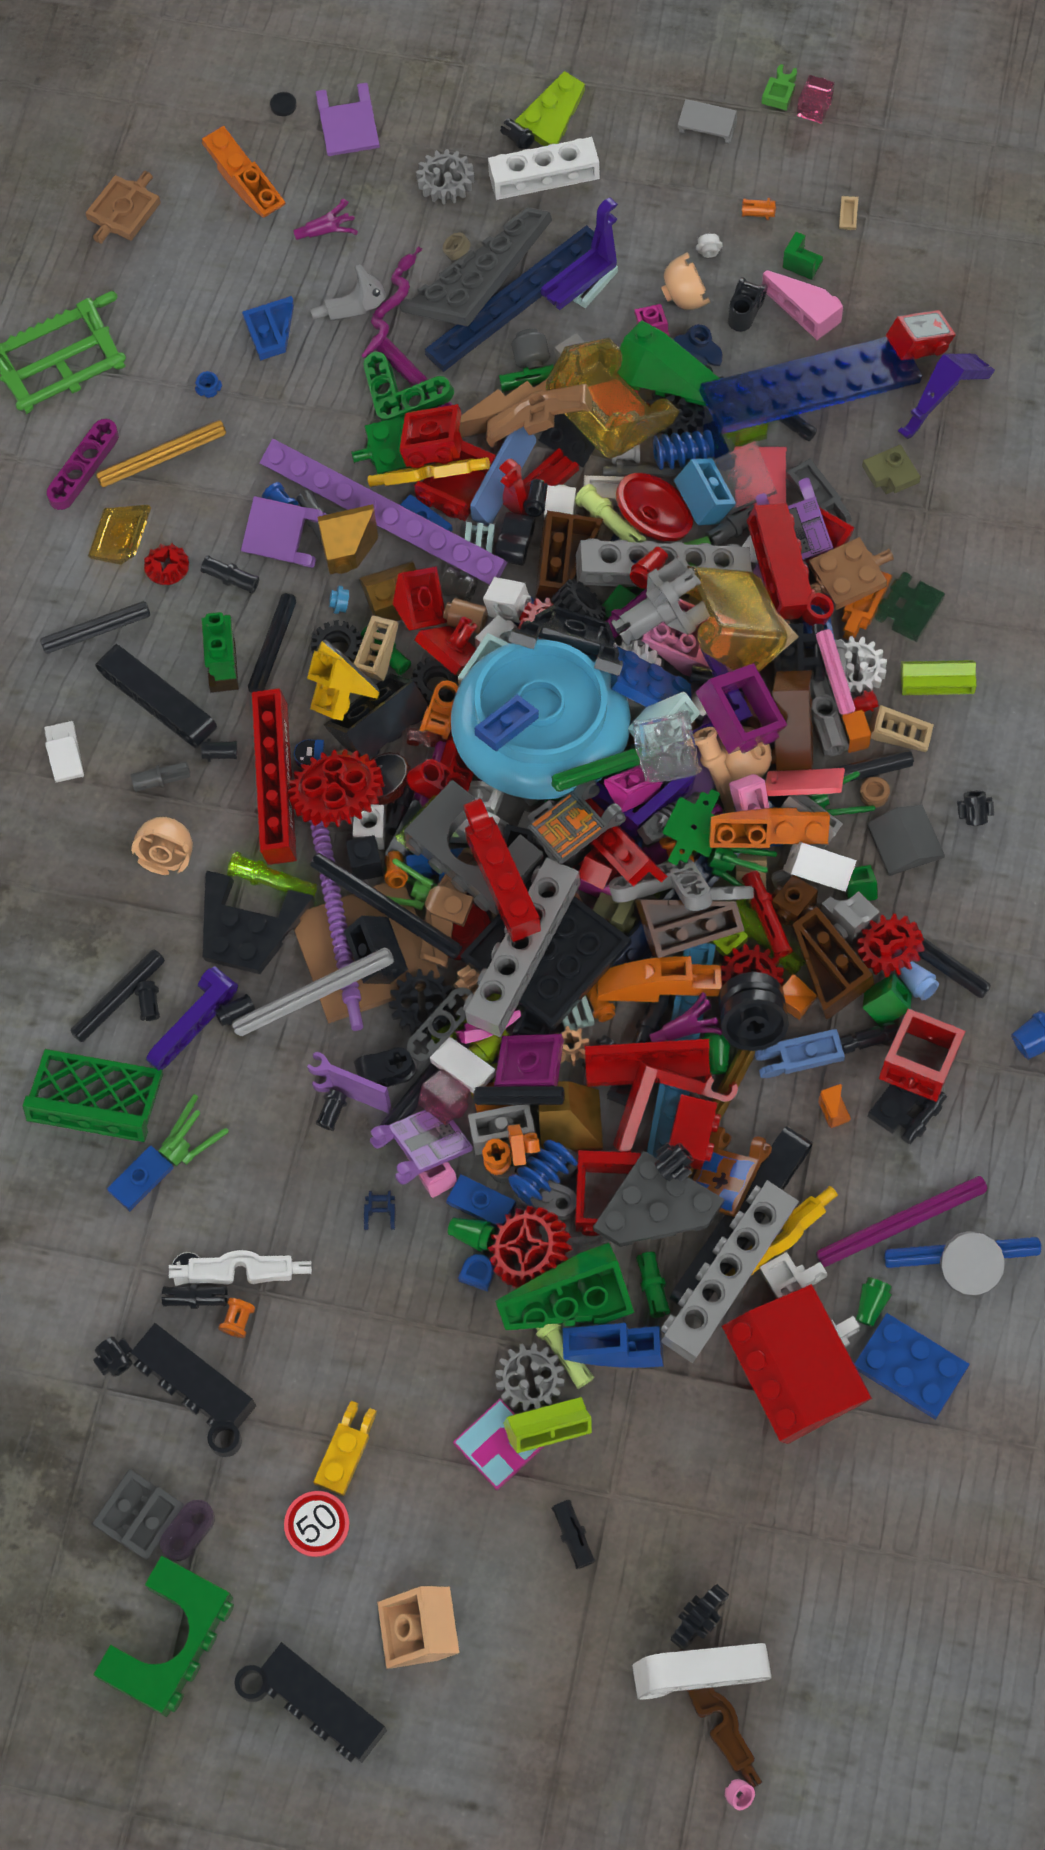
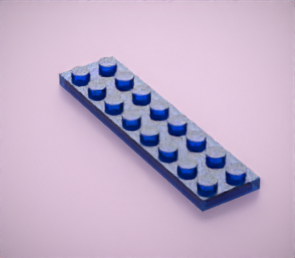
[699,337,923,434]

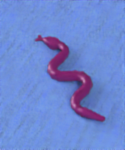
[362,246,422,358]

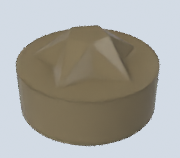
[443,232,471,260]

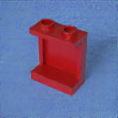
[415,440,496,521]

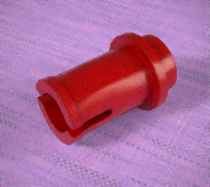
[852,690,879,712]

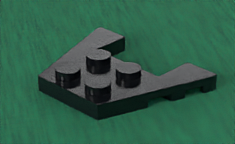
[508,605,623,676]
[202,871,316,974]

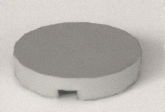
[709,886,754,900]
[940,1231,1005,1295]

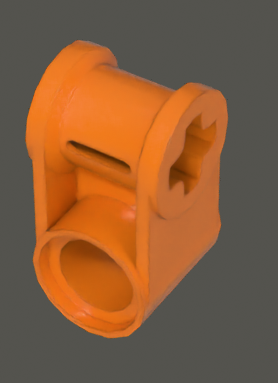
[419,680,458,740]

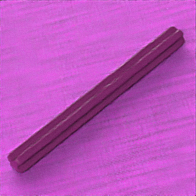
[816,1176,988,1267]

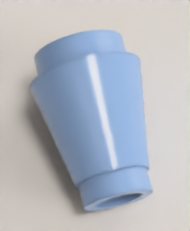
[894,961,939,1000]

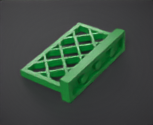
[22,1049,163,1142]

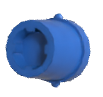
[1011,1011,1045,1060]

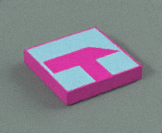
[453,1399,544,1491]

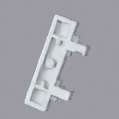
[759,1252,860,1347]

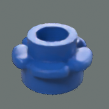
[195,371,222,398]

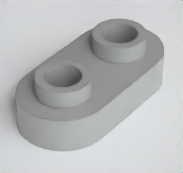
[517,1181,576,1220]

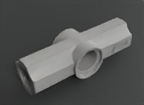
[807,670,849,757]

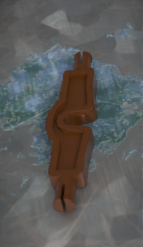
[676,1649,763,1788]

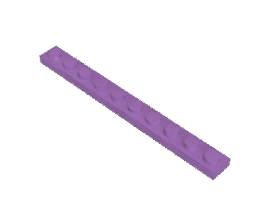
[260,439,508,585]

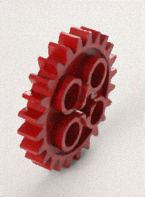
[288,749,384,828]

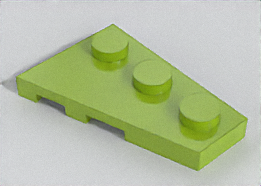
[514,71,585,146]

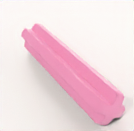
[816,629,855,715]

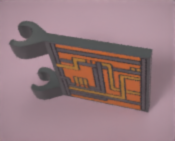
[527,780,626,865]

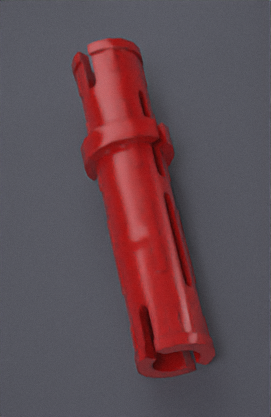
[741,871,793,959]

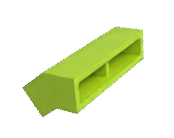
[901,660,977,695]
[503,1397,592,1453]

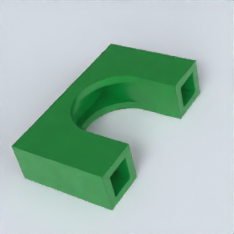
[93,1556,234,1717]

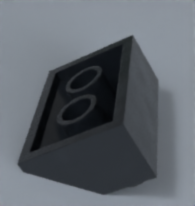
[324,673,429,760]

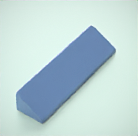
[470,426,536,526]

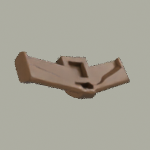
[486,384,592,447]
[419,848,478,969]

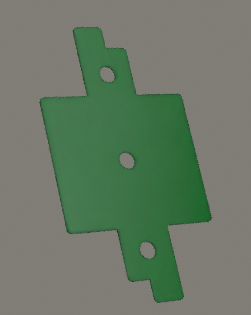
[662,789,720,866]

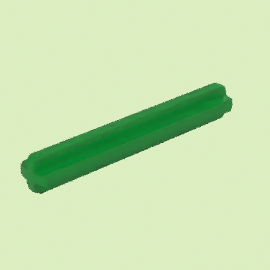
[551,744,656,792]

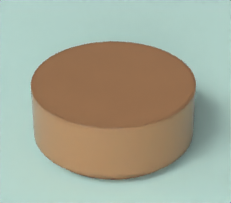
[860,777,890,808]

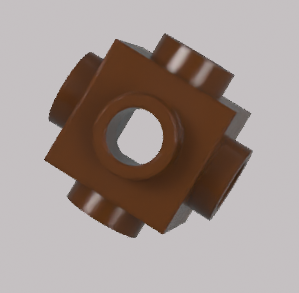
[772,875,818,928]

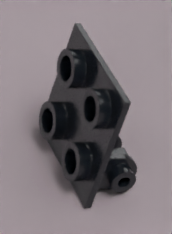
[538,407,612,468]

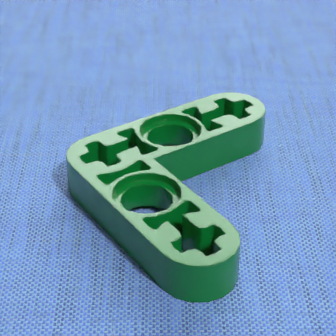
[364,352,454,421]

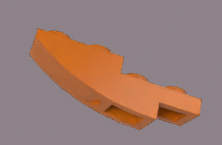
[202,126,285,218]
[709,808,830,848]
[597,956,722,1002]

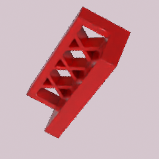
[585,798,668,887]
[585,1039,710,1087]

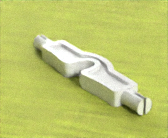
[169,1250,312,1285]

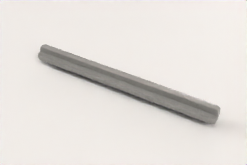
[232,948,394,1036]

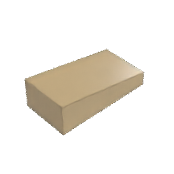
[839,196,858,230]

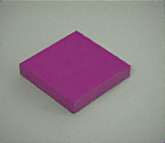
[494,1034,564,1087]

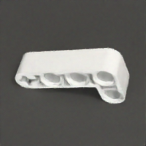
[632,1643,772,1700]

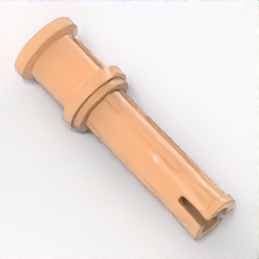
[691,727,735,813]

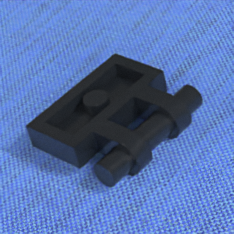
[774,623,826,682]
[867,1078,947,1144]

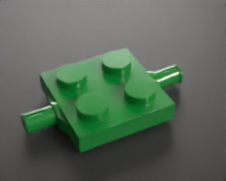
[351,416,432,474]

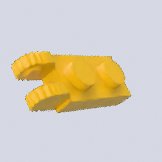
[313,1401,377,1496]

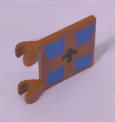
[692,1126,772,1217]

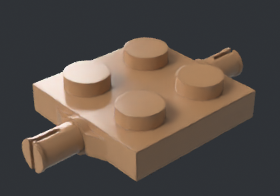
[86,171,161,244]
[809,537,894,610]

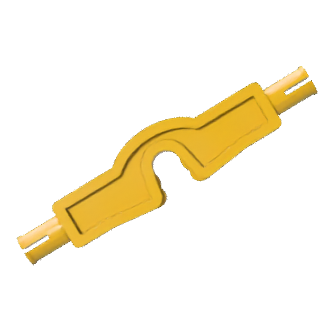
[368,457,490,487]
[724,1186,838,1276]

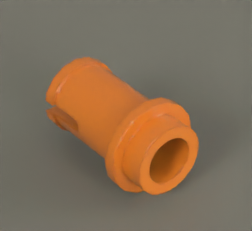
[742,198,776,220]
[384,851,408,889]
[586,983,616,1022]

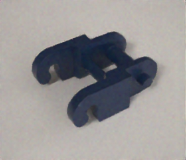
[364,1190,396,1230]

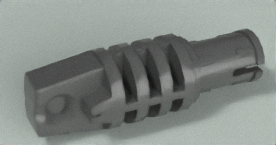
[637,791,707,845]

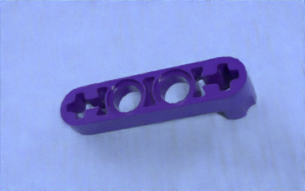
[146,966,238,1071]

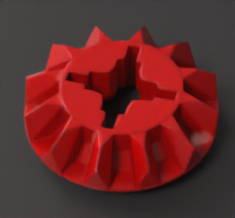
[144,543,189,585]

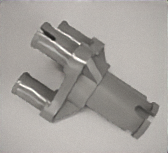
[611,556,717,646]

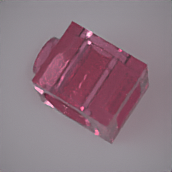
[797,75,835,124]
[418,1069,470,1125]

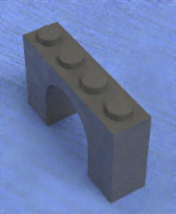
[404,780,544,915]

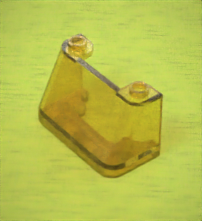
[546,338,680,458]
[685,566,788,672]

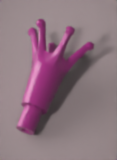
[293,199,358,240]
[649,992,722,1042]

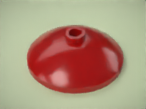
[616,473,693,541]

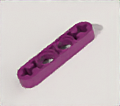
[47,419,119,510]

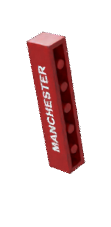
[252,688,297,865]

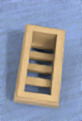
[353,615,399,681]
[869,705,934,752]

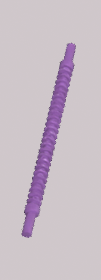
[309,820,363,1031]

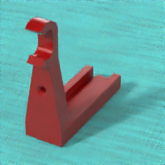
[499,448,579,516]
[613,1061,738,1152]

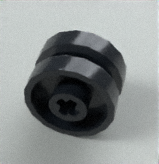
[717,972,789,1051]

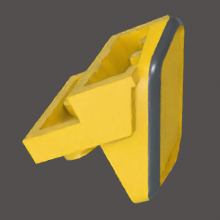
[307,640,379,721]

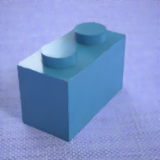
[674,458,737,525]

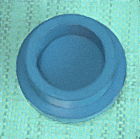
[329,585,349,614]

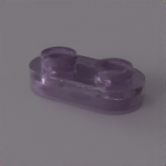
[160,1500,215,1561]

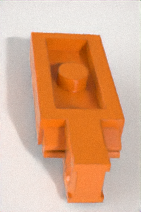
[842,571,892,640]

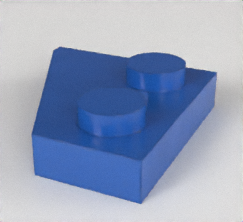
[242,296,294,361]

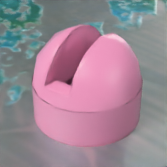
[725,1779,755,1810]

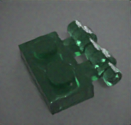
[874,572,945,642]

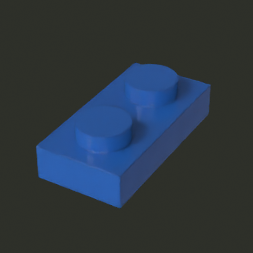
[474,694,539,751]

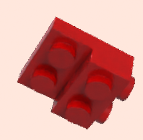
[399,404,462,468]

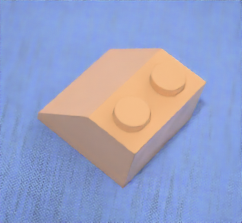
[377,1586,459,1668]

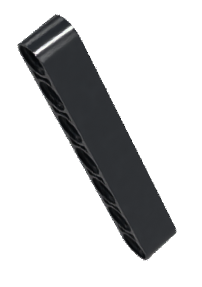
[670,1126,813,1317]

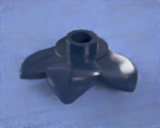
[673,324,723,366]

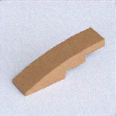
[459,373,563,438]

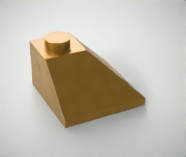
[317,504,378,575]
[360,561,417,621]
[539,1081,603,1152]

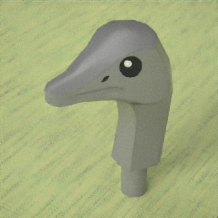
[310,264,386,320]

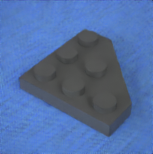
[593,1151,724,1247]

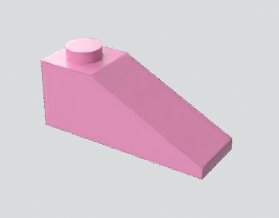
[762,270,843,340]

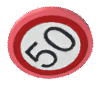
[284,1491,350,1557]

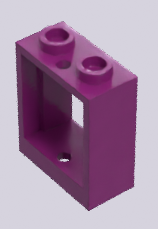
[695,663,787,754]

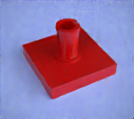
[414,617,477,675]

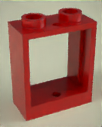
[879,1008,966,1102]
[575,1150,641,1236]

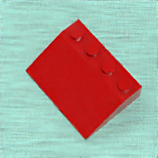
[721,1284,872,1444]

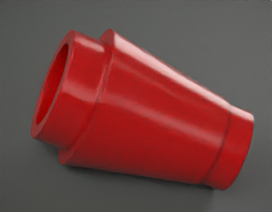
[630,547,668,589]

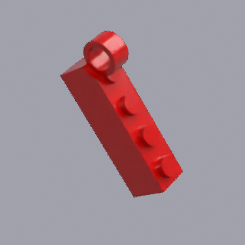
[747,503,834,626]
[463,798,541,942]

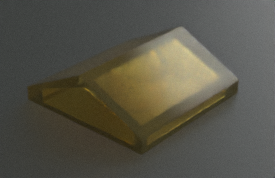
[88,505,151,565]

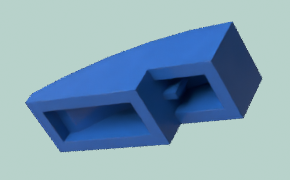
[563,1323,664,1368]

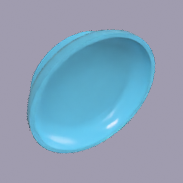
[451,639,631,800]

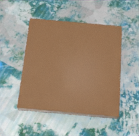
[294,882,440,1024]

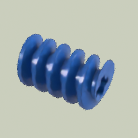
[653,430,714,470]
[508,1140,578,1207]

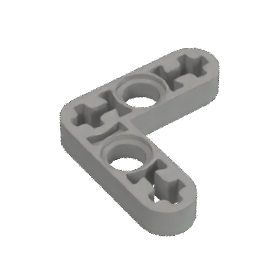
[609,859,712,911]

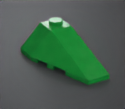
[609,320,731,408]
[495,1243,634,1330]

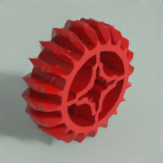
[488,1205,573,1289]

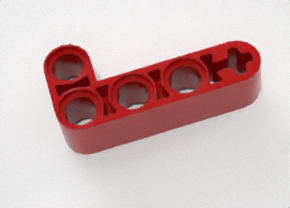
[407,730,474,800]

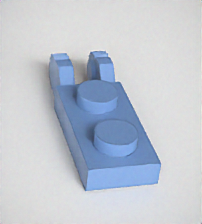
[755,1029,845,1078]

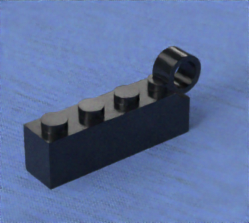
[130,1323,256,1457]
[234,1642,387,1763]

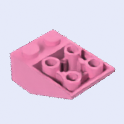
[641,599,735,677]

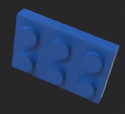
[611,646,692,707]
[855,1313,970,1420]

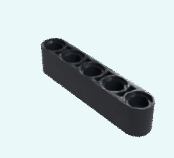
[95,644,217,748]

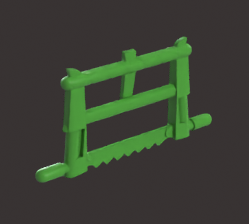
[0,291,126,415]

